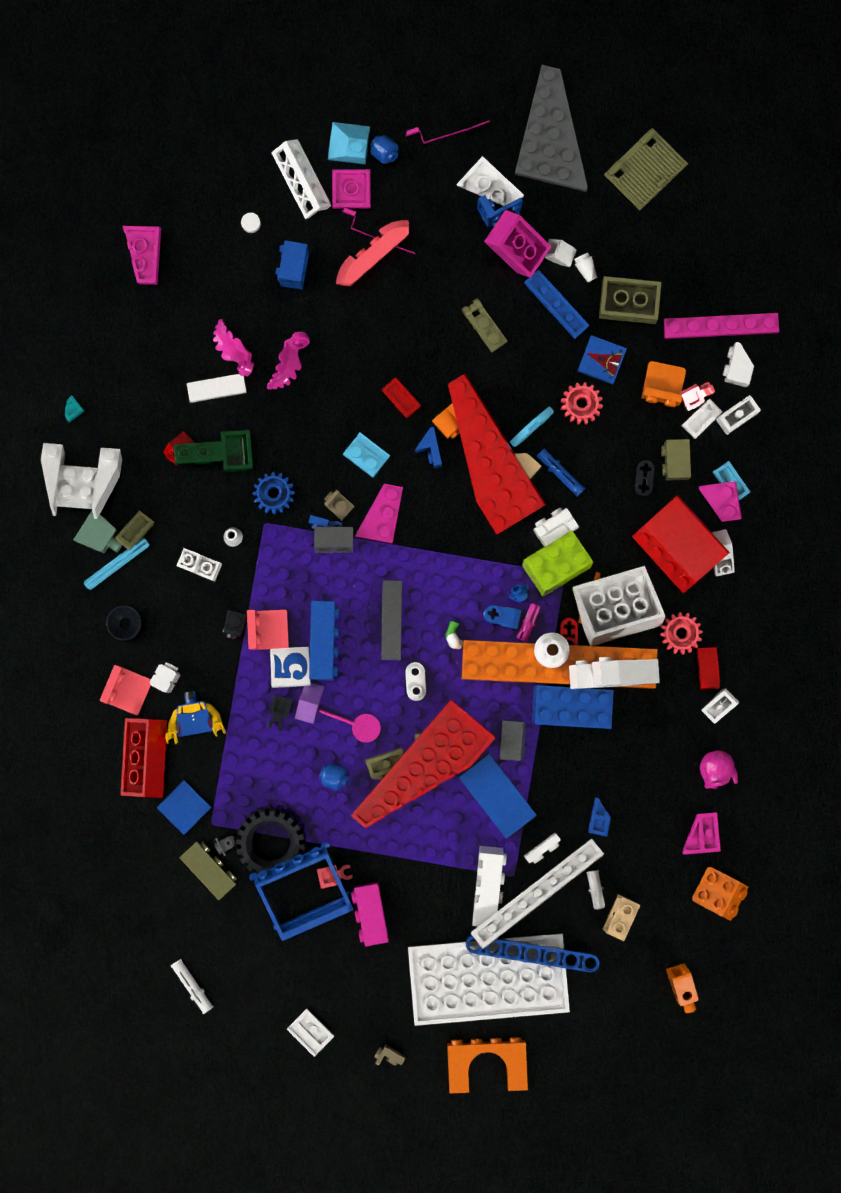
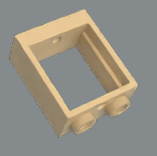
[603,894,640,941]

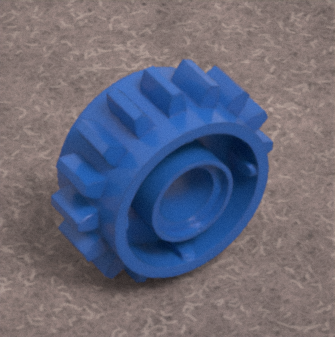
[253,472,295,515]

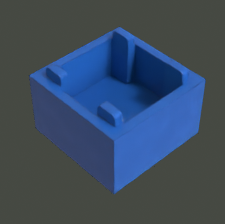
[275,241,309,290]

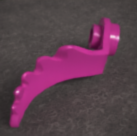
[213,319,254,377]
[267,332,310,389]

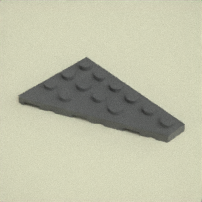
[515,65,588,192]

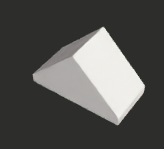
[701,689,739,724]

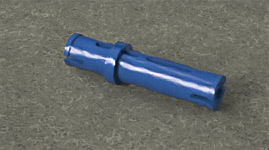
[536,448,585,497]

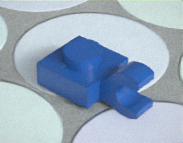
[309,515,343,529]

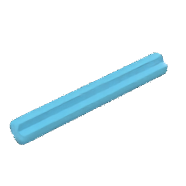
[84,538,149,590]

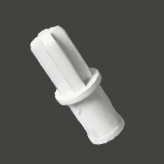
[586,870,605,909]

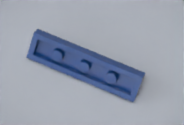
[524,270,589,339]

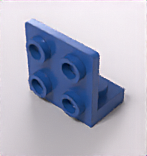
[477,195,523,227]

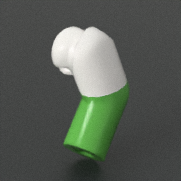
[445,621,463,650]

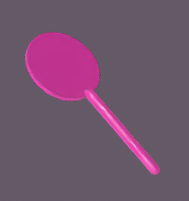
[318,709,381,743]

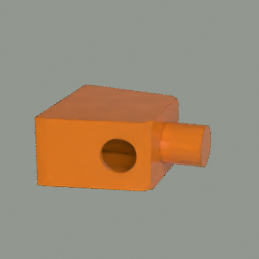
[666,963,699,1013]

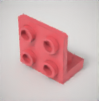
[247,610,289,650]
[100,665,151,715]

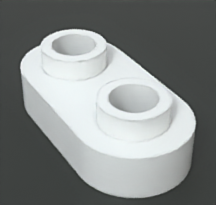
[406,662,426,701]

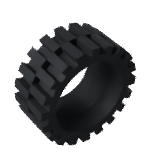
[236,805,307,874]

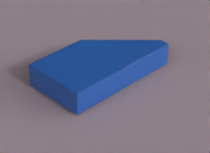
[588,797,611,836]

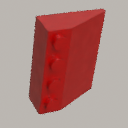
[632,495,730,593]

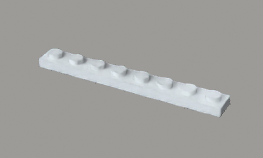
[471,839,604,949]

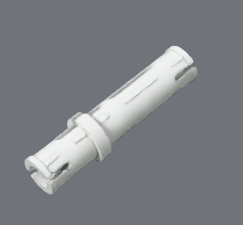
[171,959,213,1014]

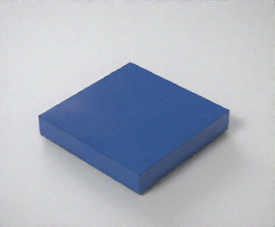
[157,780,212,835]

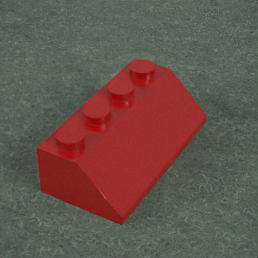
[121,718,167,798]

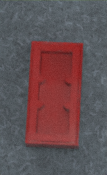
[381,377,421,419]

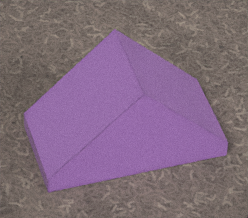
[295,683,324,724]

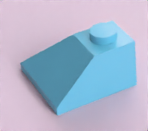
[328,122,370,164]

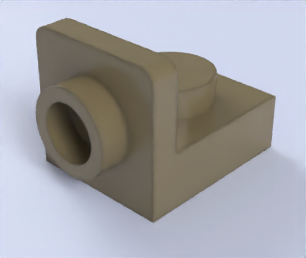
[324,490,355,521]
[374,1044,405,1066]

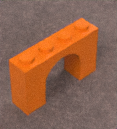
[447,1037,528,1093]

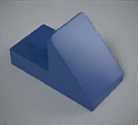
[415,427,442,468]

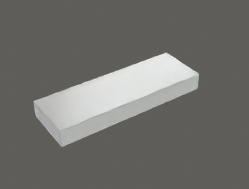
[187,374,247,403]

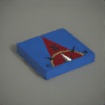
[577,335,627,385]

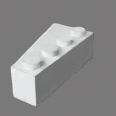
[472,846,507,926]

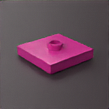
[332,169,370,209]

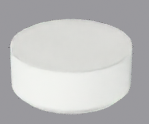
[241,213,261,233]

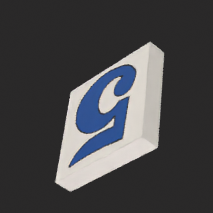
[270,647,311,688]

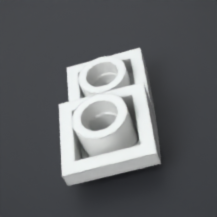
[177,548,222,581]

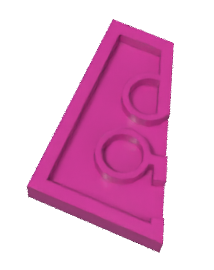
[123,226,161,285]
[355,484,403,544]

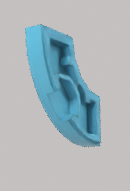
[510,406,554,447]

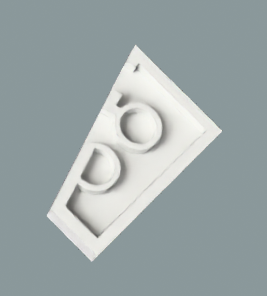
[457,156,524,206]

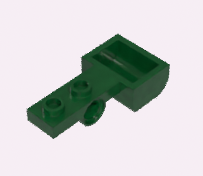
[173,430,253,472]

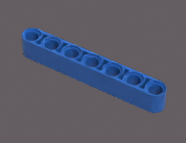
[466,935,599,972]

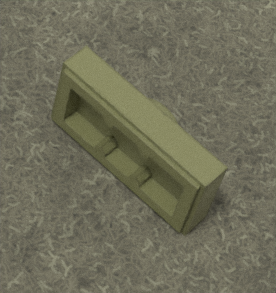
[115,510,154,551]

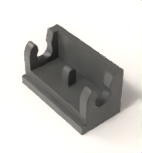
[314,527,353,553]
[500,721,526,761]

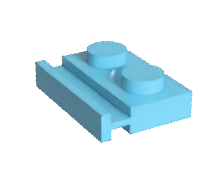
[343,433,390,478]

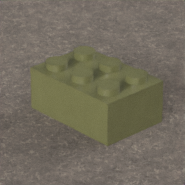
[599,276,661,324]

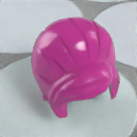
[700,750,738,789]

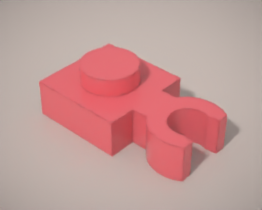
[317,865,353,889]

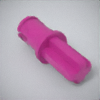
[516,604,541,642]

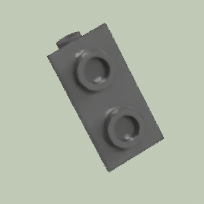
[214,836,236,856]

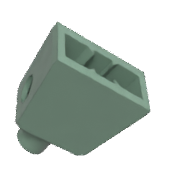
[73,511,122,553]

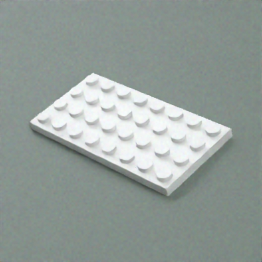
[408,933,570,1026]

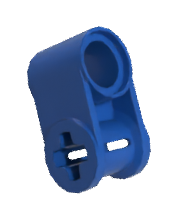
[483,605,522,629]

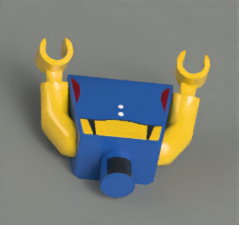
[165,691,226,744]

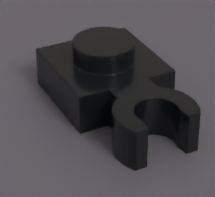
[268,695,293,731]

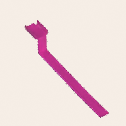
[406,120,490,144]
[342,208,416,254]

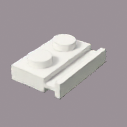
[524,833,560,864]
[287,1008,334,1057]

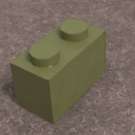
[661,439,691,480]

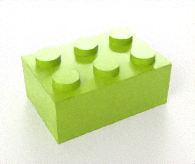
[522,531,593,597]

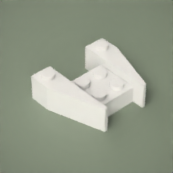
[41,443,122,519]
[569,657,660,689]

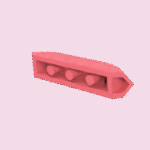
[336,220,409,286]

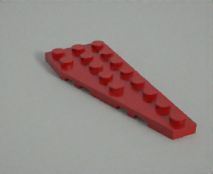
[351,699,496,828]

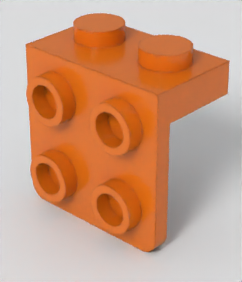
[641,361,686,407]
[692,867,748,921]

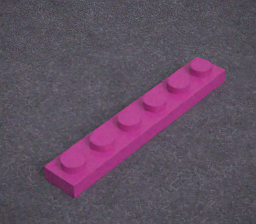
[663,313,779,339]

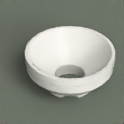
[534,633,570,668]

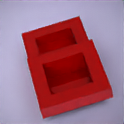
[697,647,720,690]

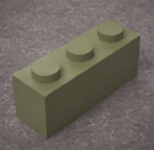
[179,841,237,900]

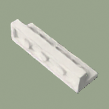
[272,139,332,219]

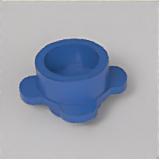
[509,584,529,602]

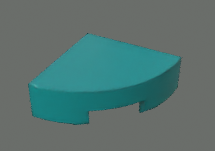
[65,396,84,423]

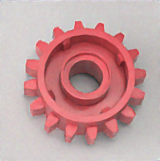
[561,382,603,425]
[660,612,703,655]

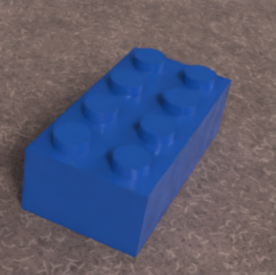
[309,601,340,681]
[531,685,614,729]

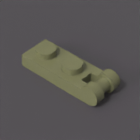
[461,299,507,353]

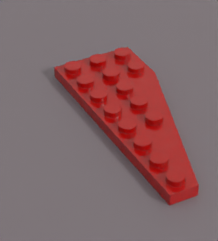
[448,374,546,534]

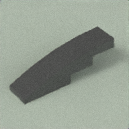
[381,581,402,660]

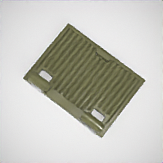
[604,128,688,210]

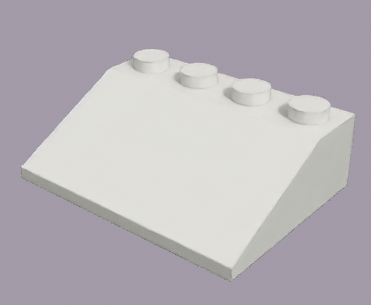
[573,566,665,646]

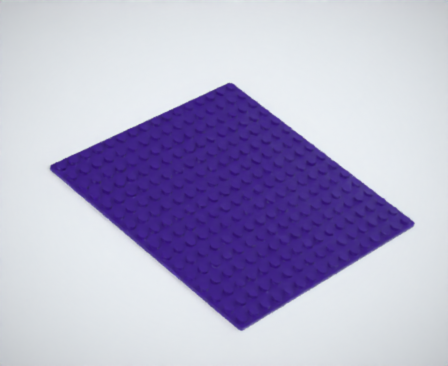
[211,523,563,877]

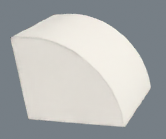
[545,239,577,267]

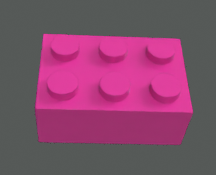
[484,210,551,278]
[351,882,389,947]

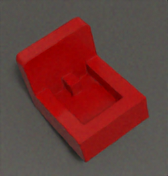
[163,431,195,465]

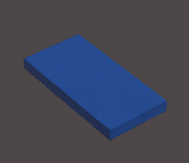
[459,754,536,839]

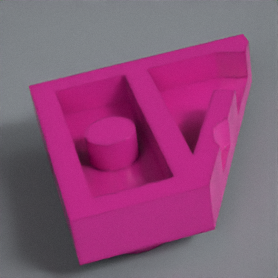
[699,481,742,522]
[682,812,721,854]

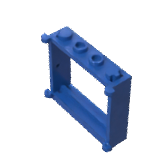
[249,842,354,941]

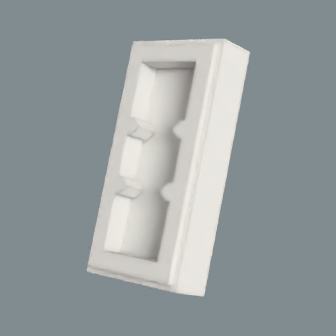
[682,399,723,439]

